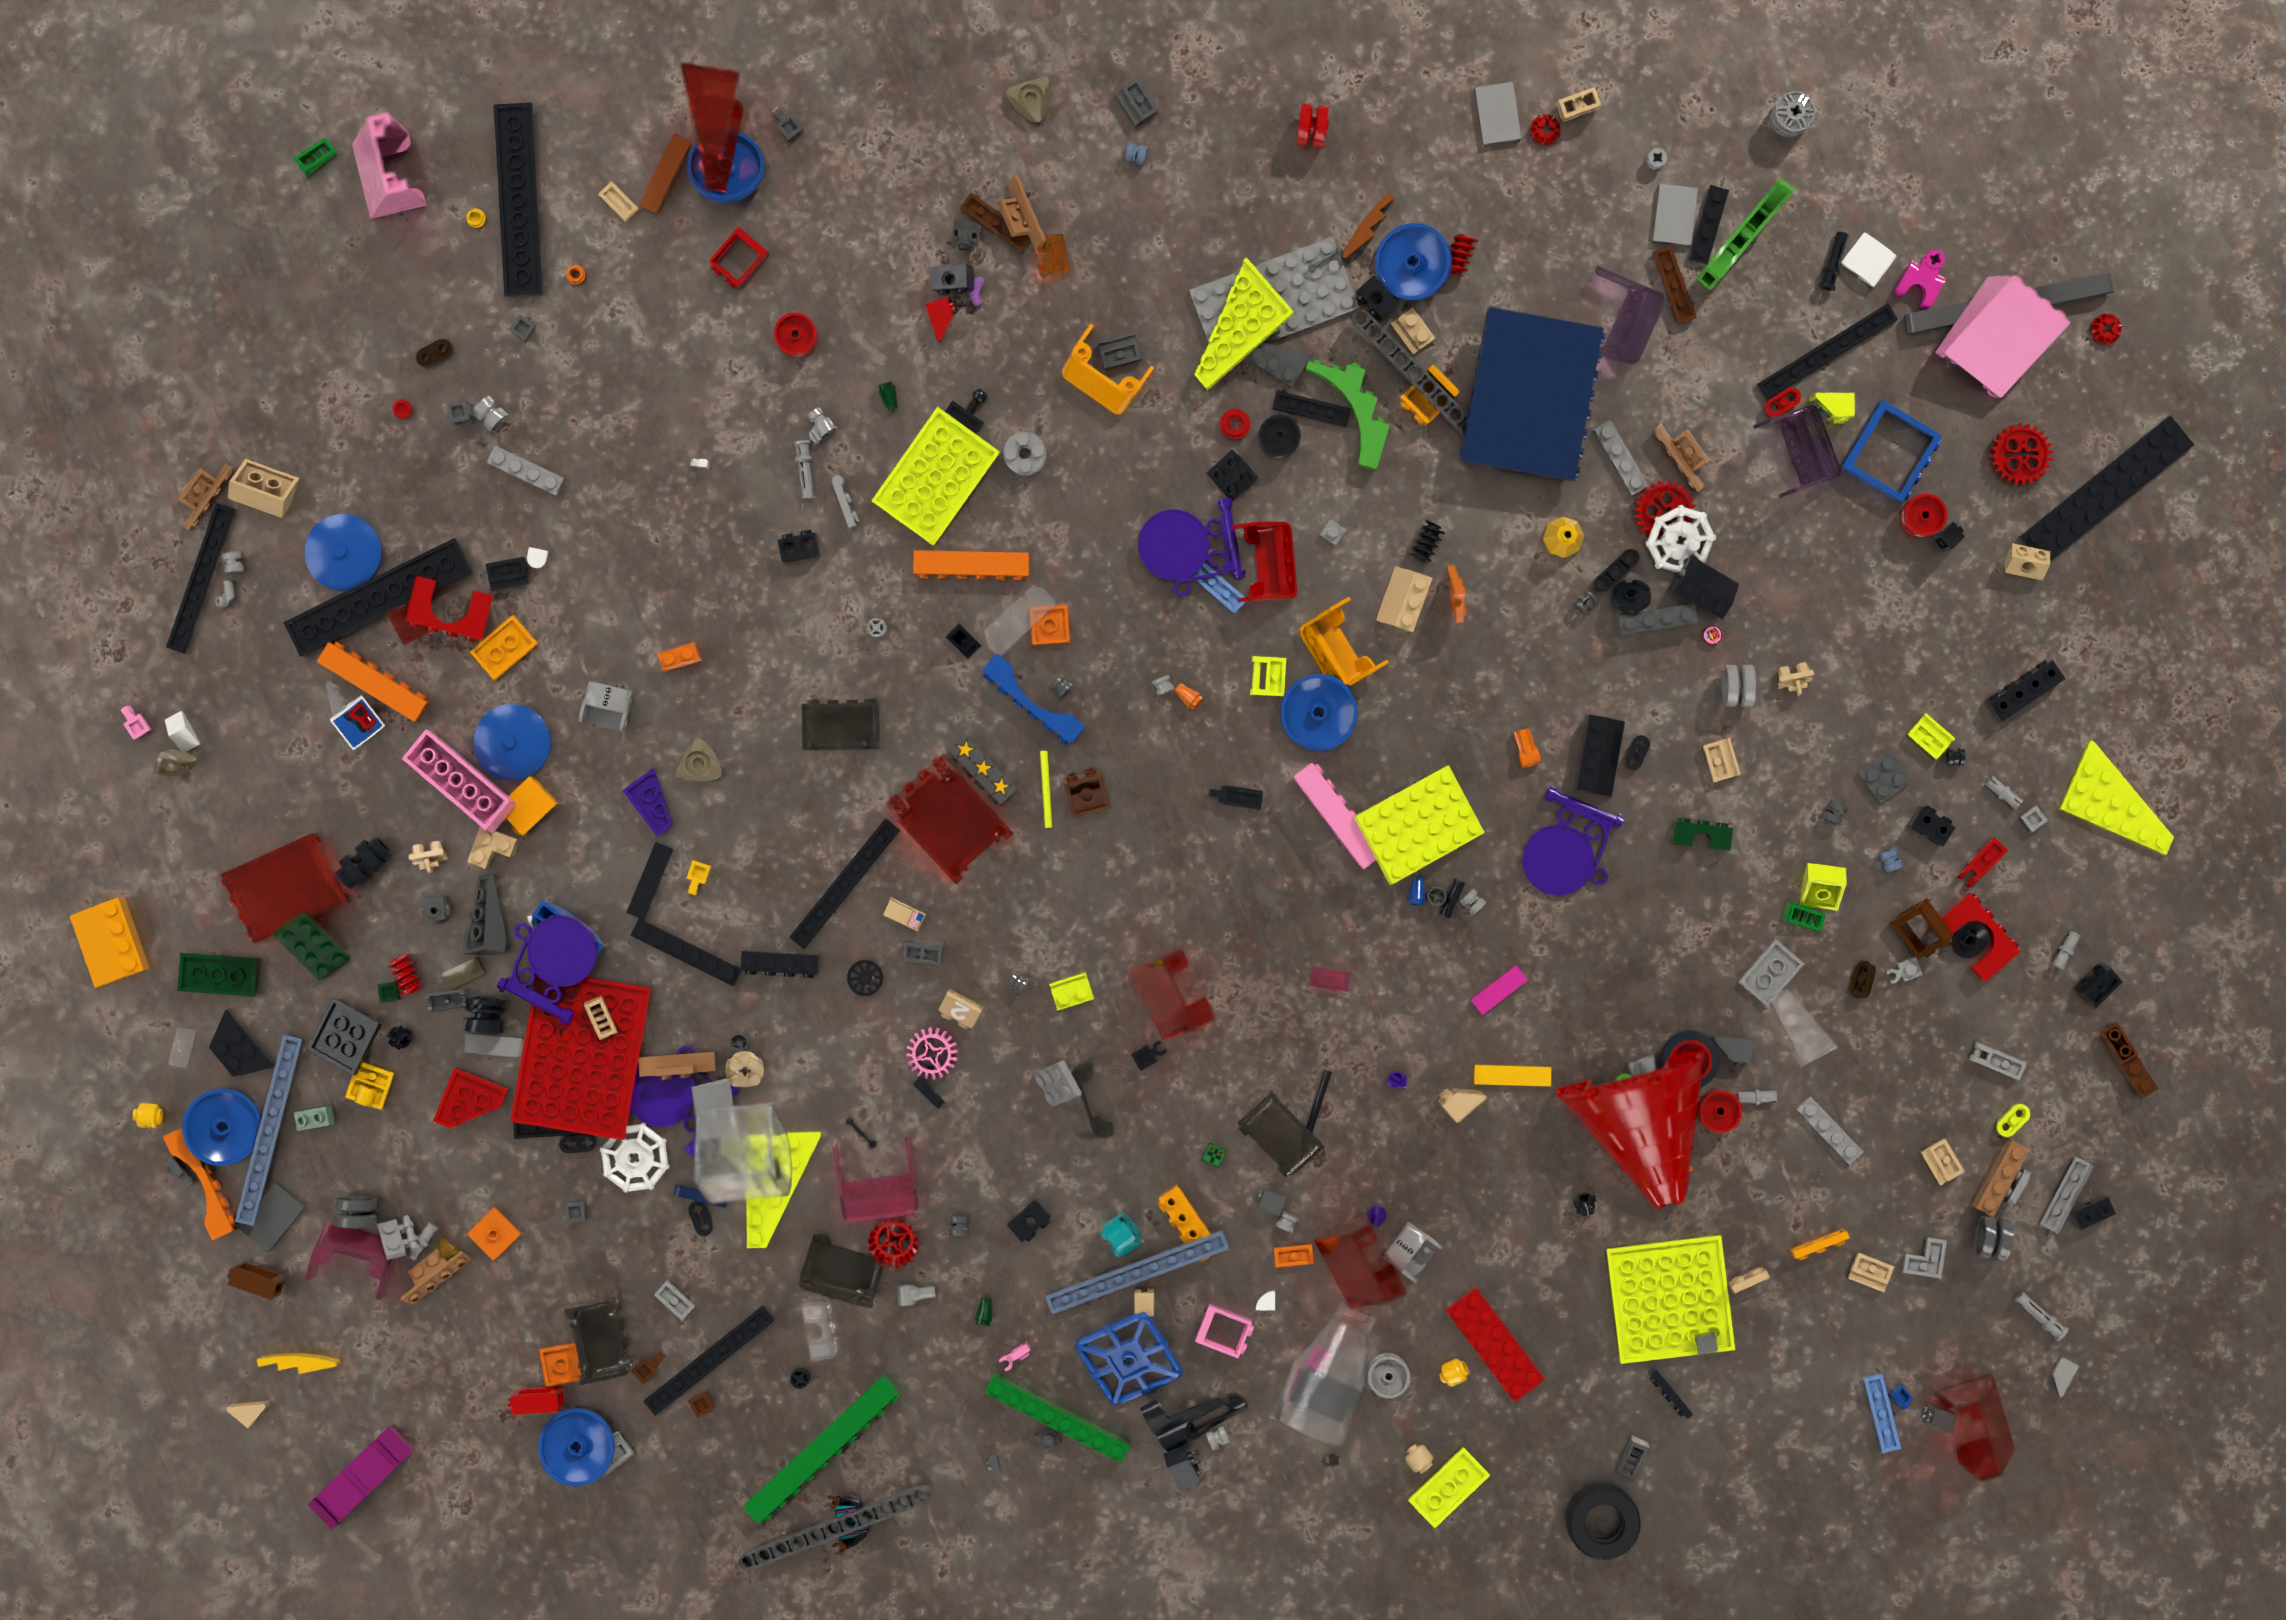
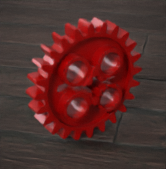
[1989,423,2054,486]
[1633,480,1696,539]

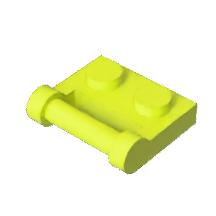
[1250,656,1286,697]

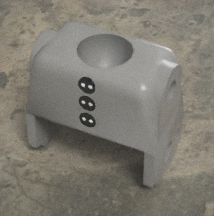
[579,681,633,732]
[1382,1221,1443,1283]

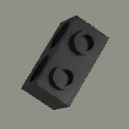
[777,530,821,563]

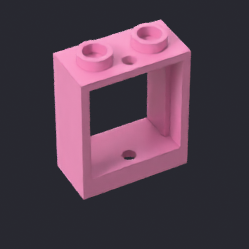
[1195,1303,1254,1358]

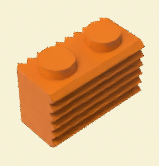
[658,642,702,672]

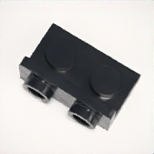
[2074,961,2123,1009]

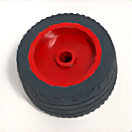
[1661,1030,1720,1087]

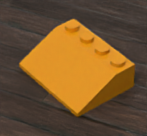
[70,897,150,988]

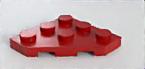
[433,1068,509,1129]

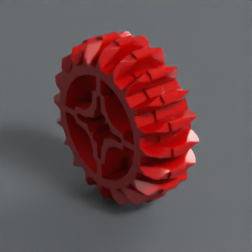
[867,1218,919,1270]

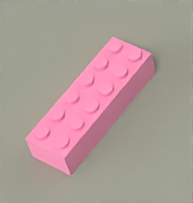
[402,729,517,833]
[1293,763,1376,869]

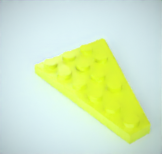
[1194,257,1295,390]
[2059,740,2174,855]
[746,1132,821,1248]

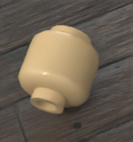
[1405,1444,1433,1474]

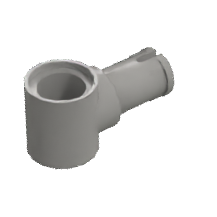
[897,1284,935,1306]

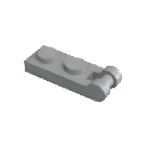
[832,475,859,529]
[1969,1042,2027,1081]

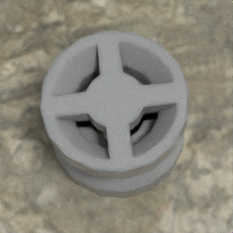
[1646,148,1667,170]
[867,618,887,638]
[1152,675,1175,696]
[1275,1211,1299,1233]

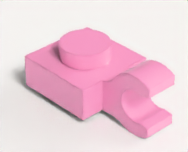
[120,705,152,740]
[999,1341,1031,1371]

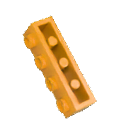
[1157,1184,1211,1263]

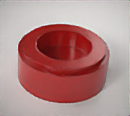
[392,399,413,419]

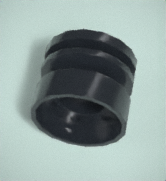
[463,996,506,1033]

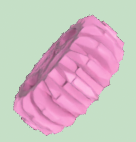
[906,1027,958,1079]

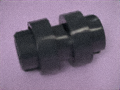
[335,837,391,889]

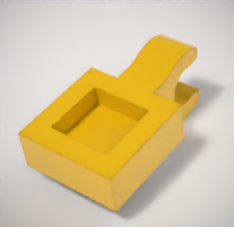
[687,860,711,895]

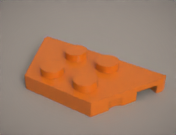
[1447,565,1467,623]

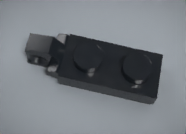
[1209,785,1263,810]

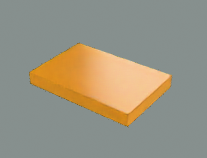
[469,615,538,681]

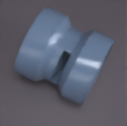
[1125,142,1148,165]
[1879,848,1904,873]

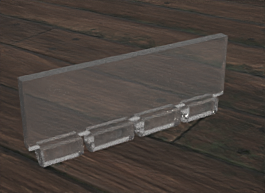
[984,584,1057,656]

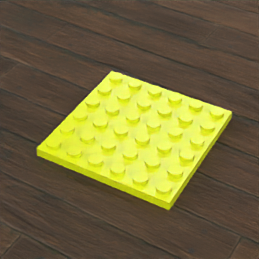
[1606,1235,1735,1364]

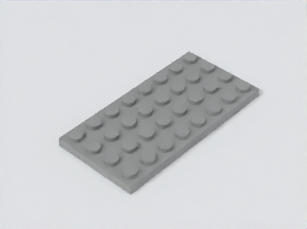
[1189,236,1360,343]

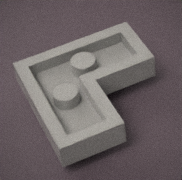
[1902,1237,1947,1279]

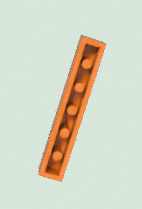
[913,550,1030,580]
[317,641,430,722]

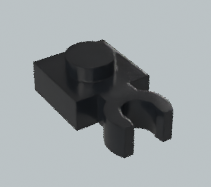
[1131,1040,1167,1071]

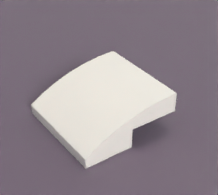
[1841,232,1897,287]

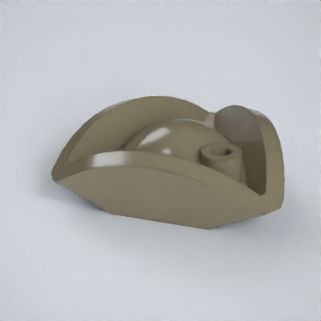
[1006,78,1051,122]
[676,738,722,782]
[153,749,197,777]

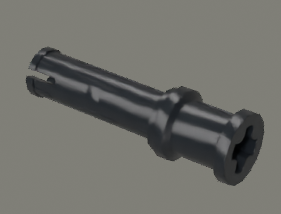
[1818,231,1849,291]

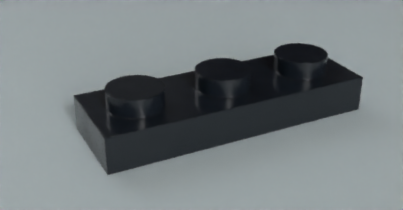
[1649,1367,1694,1419]

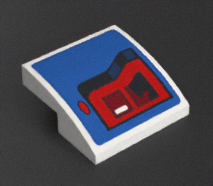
[330,695,385,750]

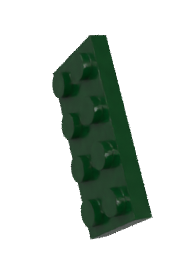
[273,911,350,981]
[177,953,259,997]

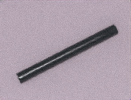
[1301,1070,1332,1145]

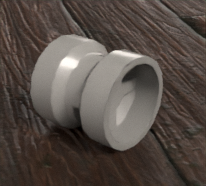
[222,551,244,574]
[1460,888,1486,915]
[1206,1425,1231,1451]

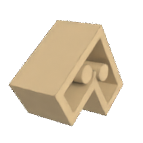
[467,826,520,869]

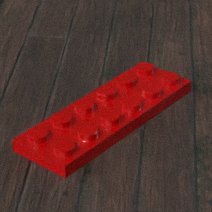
[1445,1287,1545,1403]

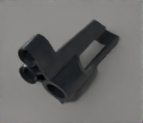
[1140,1393,1248,1452]

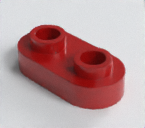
[1764,387,1801,418]

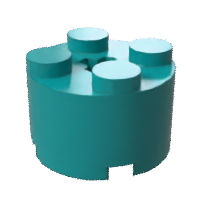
[1100,1212,1144,1257]

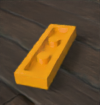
[1790,1229,1849,1260]

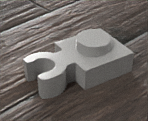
[1885,957,1923,984]

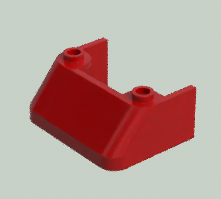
[1231,521,1297,602]

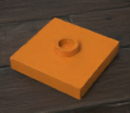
[467,1207,522,1261]

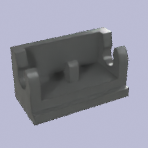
[902,937,944,966]
[425,988,470,1012]

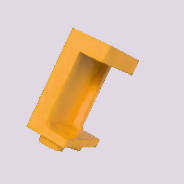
[1399,364,1460,426]
[504,776,559,836]

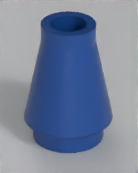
[1407,877,1426,906]

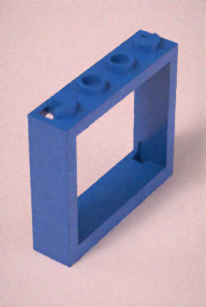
[1840,400,1942,503]

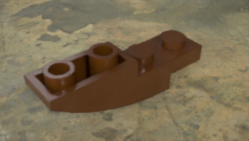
[2100,1022,2159,1099]

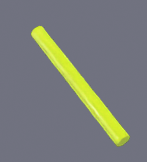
[1040,751,1052,828]

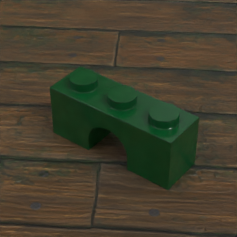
[1670,818,1733,851]

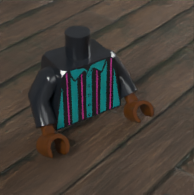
[827,1494,873,1555]

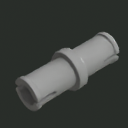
[1985,776,2023,810]
[2052,931,2081,970]
[1737,1089,1777,1105]
[406,1222,438,1261]

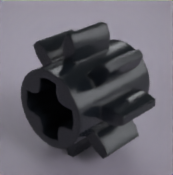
[387,1025,412,1050]
[1573,1193,1598,1217]

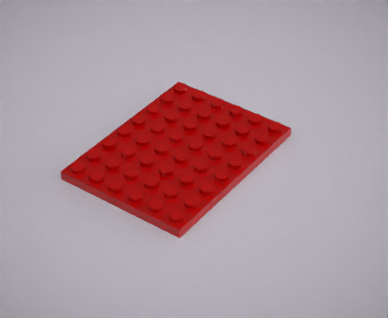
[510,976,652,1140]

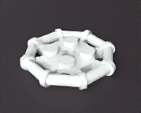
[1646,505,1716,574]
[599,1123,670,1193]

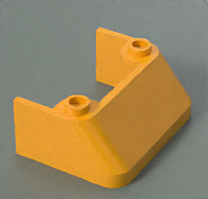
[1062,324,1154,415]
[1299,597,1389,687]

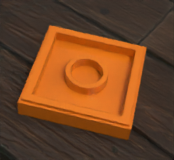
[1030,605,1070,646]
[539,1342,584,1387]

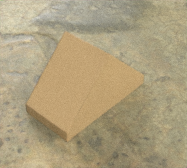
[227,1401,270,1428]

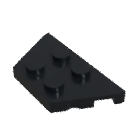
[209,1009,275,1077]

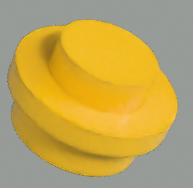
[466,209,486,228]

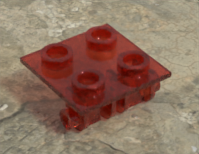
[386,602,432,645]

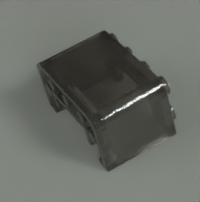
[801,699,882,751]
[565,1296,633,1385]

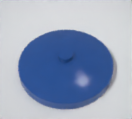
[687,130,765,202]
[1375,223,1452,301]
[304,514,383,591]
[1281,674,1358,751]
[473,704,551,781]
[182,1088,261,1166]
[538,1408,615,1486]

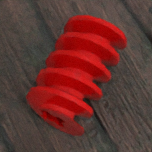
[1450,234,1478,277]
[388,954,422,997]

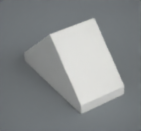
[165,711,201,752]

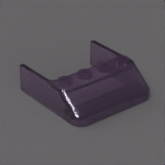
[1595,266,1665,365]
[1753,405,1841,498]

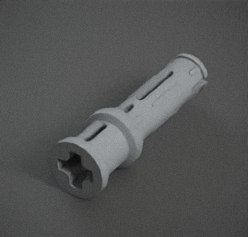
[793,440,815,499]
[2015,1292,2069,1341]

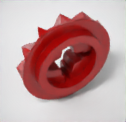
[1530,114,1561,145]
[2091,313,2123,344]
[1220,409,1250,440]

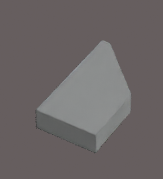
[2052,1356,2079,1397]

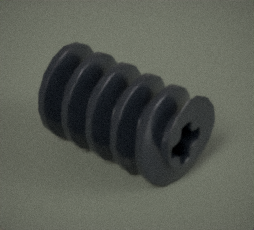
[1408,520,1445,562]

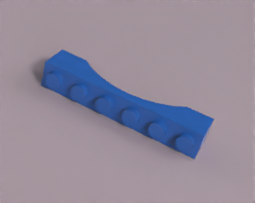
[982,653,1085,745]

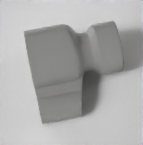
[807,407,837,445]
[1627,1055,1658,1076]

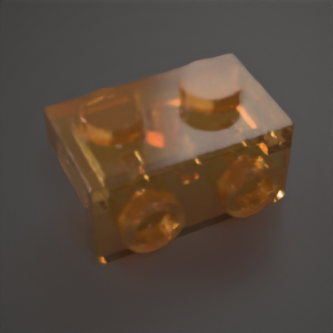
[1034,234,1070,277]

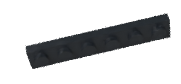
[630,918,742,986]

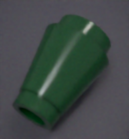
[877,381,898,411]
[974,1297,992,1326]

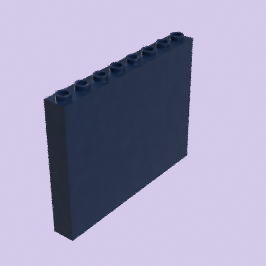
[1459,307,1606,481]

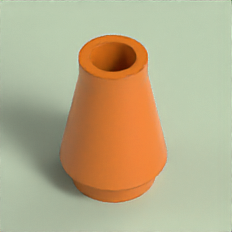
[1174,683,1203,710]

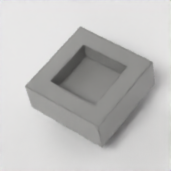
[1320,519,1346,546]
[2020,805,2048,832]

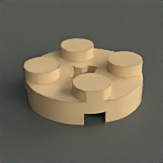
[725,1051,764,1087]

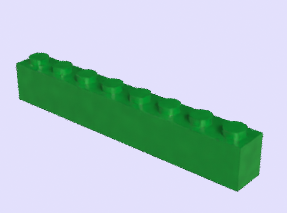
[984,1373,1130,1463]

